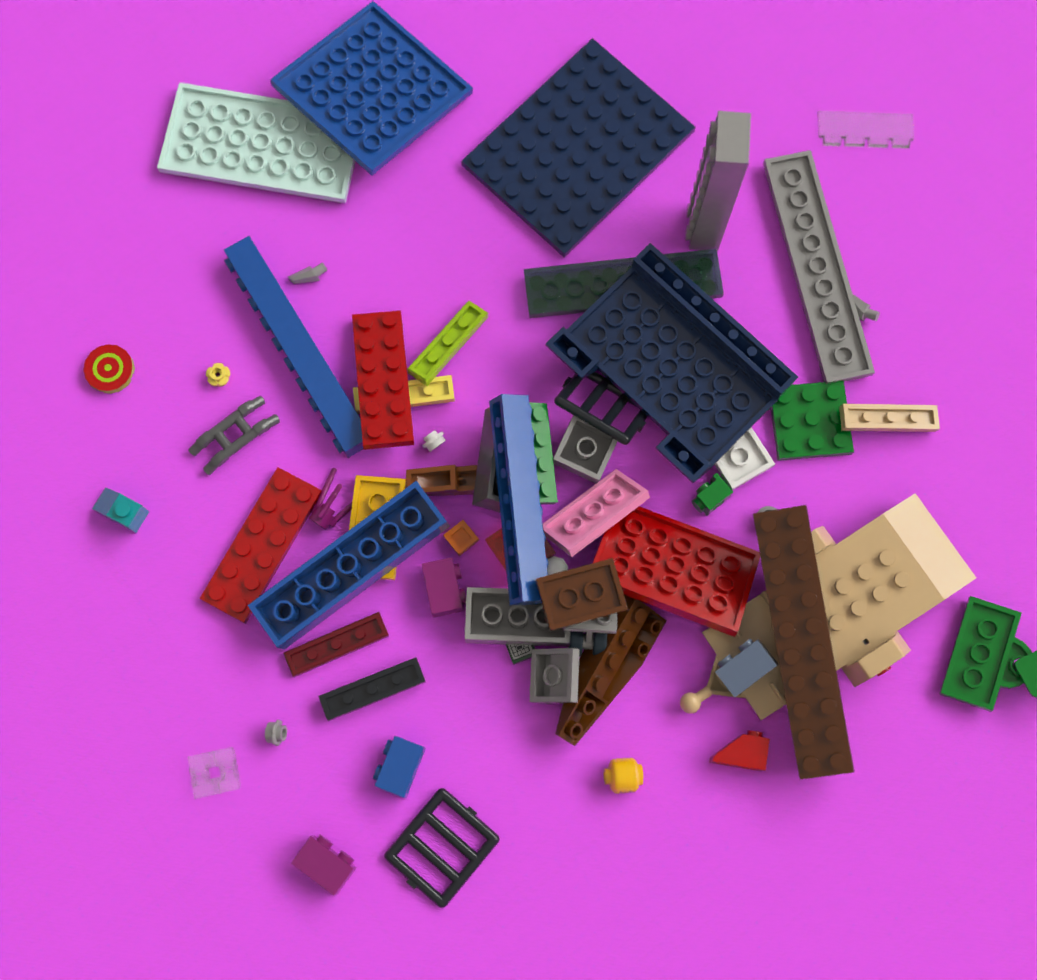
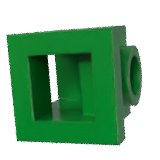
[691,473,733,516]

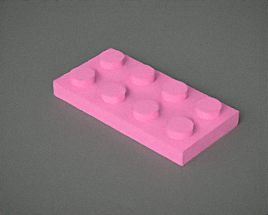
[542,469,650,557]

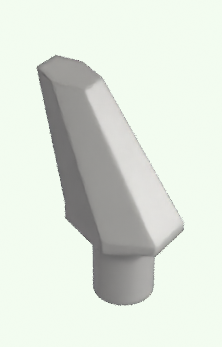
[288,263,328,284]
[853,294,880,321]

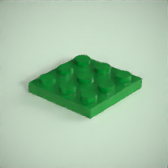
[771,381,854,461]

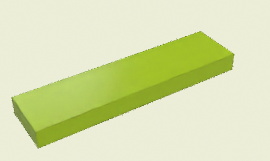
[407,301,488,386]

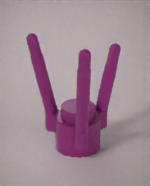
[309,468,352,530]

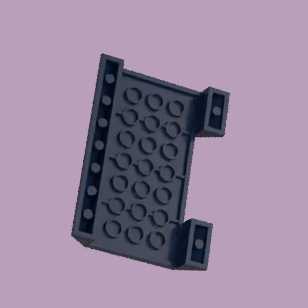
[545,243,798,483]

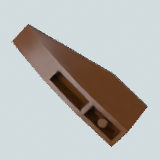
[555,595,667,746]

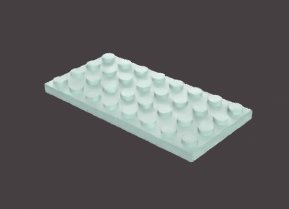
[157,82,355,203]

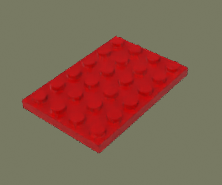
[593,506,760,637]

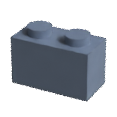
[715,638,778,698]

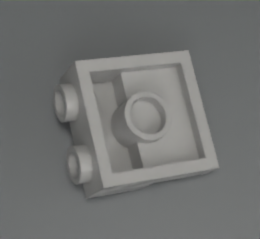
[530,648,579,704]

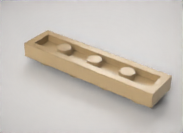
[839,404,940,432]

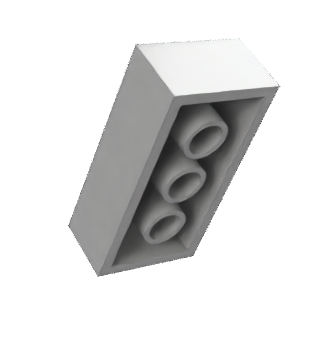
[465,587,570,647]

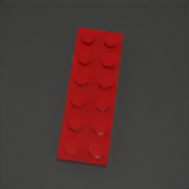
[352,310,414,450]
[200,467,322,624]

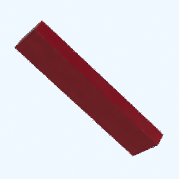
[283,612,389,677]

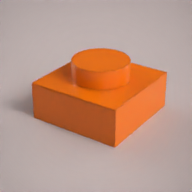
[443,520,479,556]

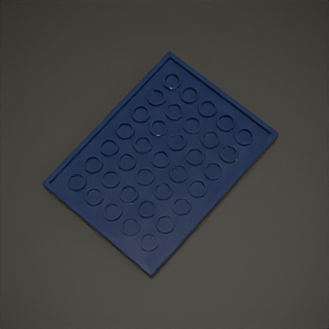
[461,38,696,258]

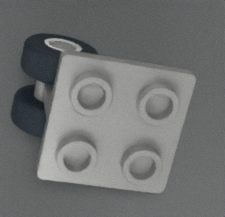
[563,614,617,657]

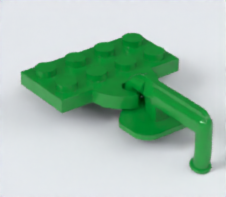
[939,596,1037,712]

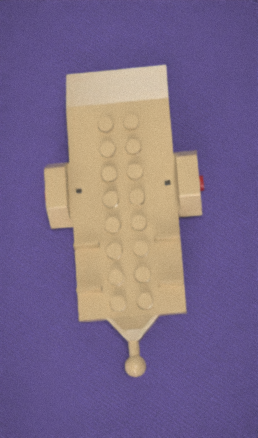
[680,493,976,720]

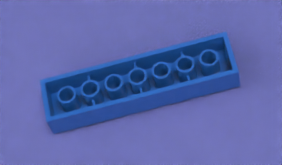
[248,481,450,650]

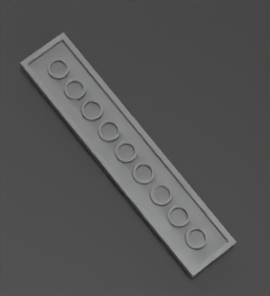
[763,150,875,384]

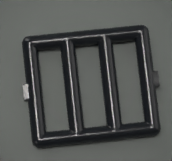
[554,372,648,445]
[384,788,500,908]

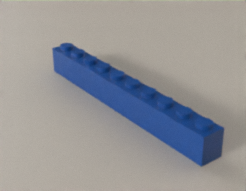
[224,236,363,458]

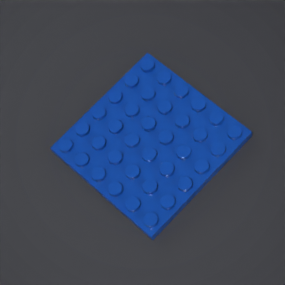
[270,1,473,176]

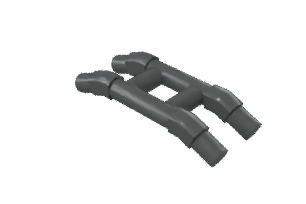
[188,396,280,475]

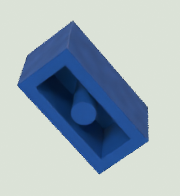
[373,736,426,798]

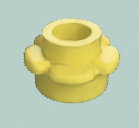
[206,363,230,387]

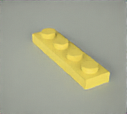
[353,375,455,414]

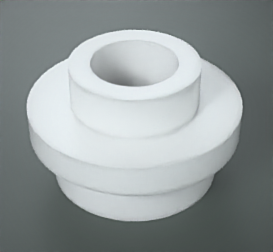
[422,430,446,452]

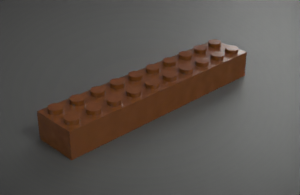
[753,505,854,780]

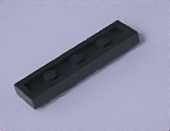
[318,657,426,721]

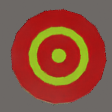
[83,344,135,394]

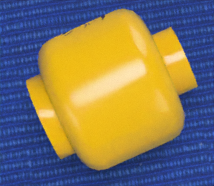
[603,758,643,794]

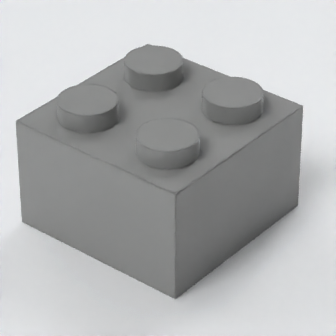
[553,415,617,484]

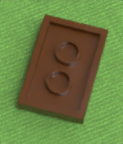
[535,558,628,632]

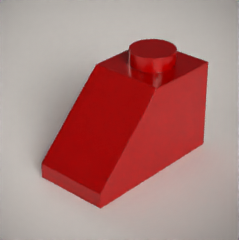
[709,730,770,771]

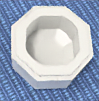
[547,556,568,575]

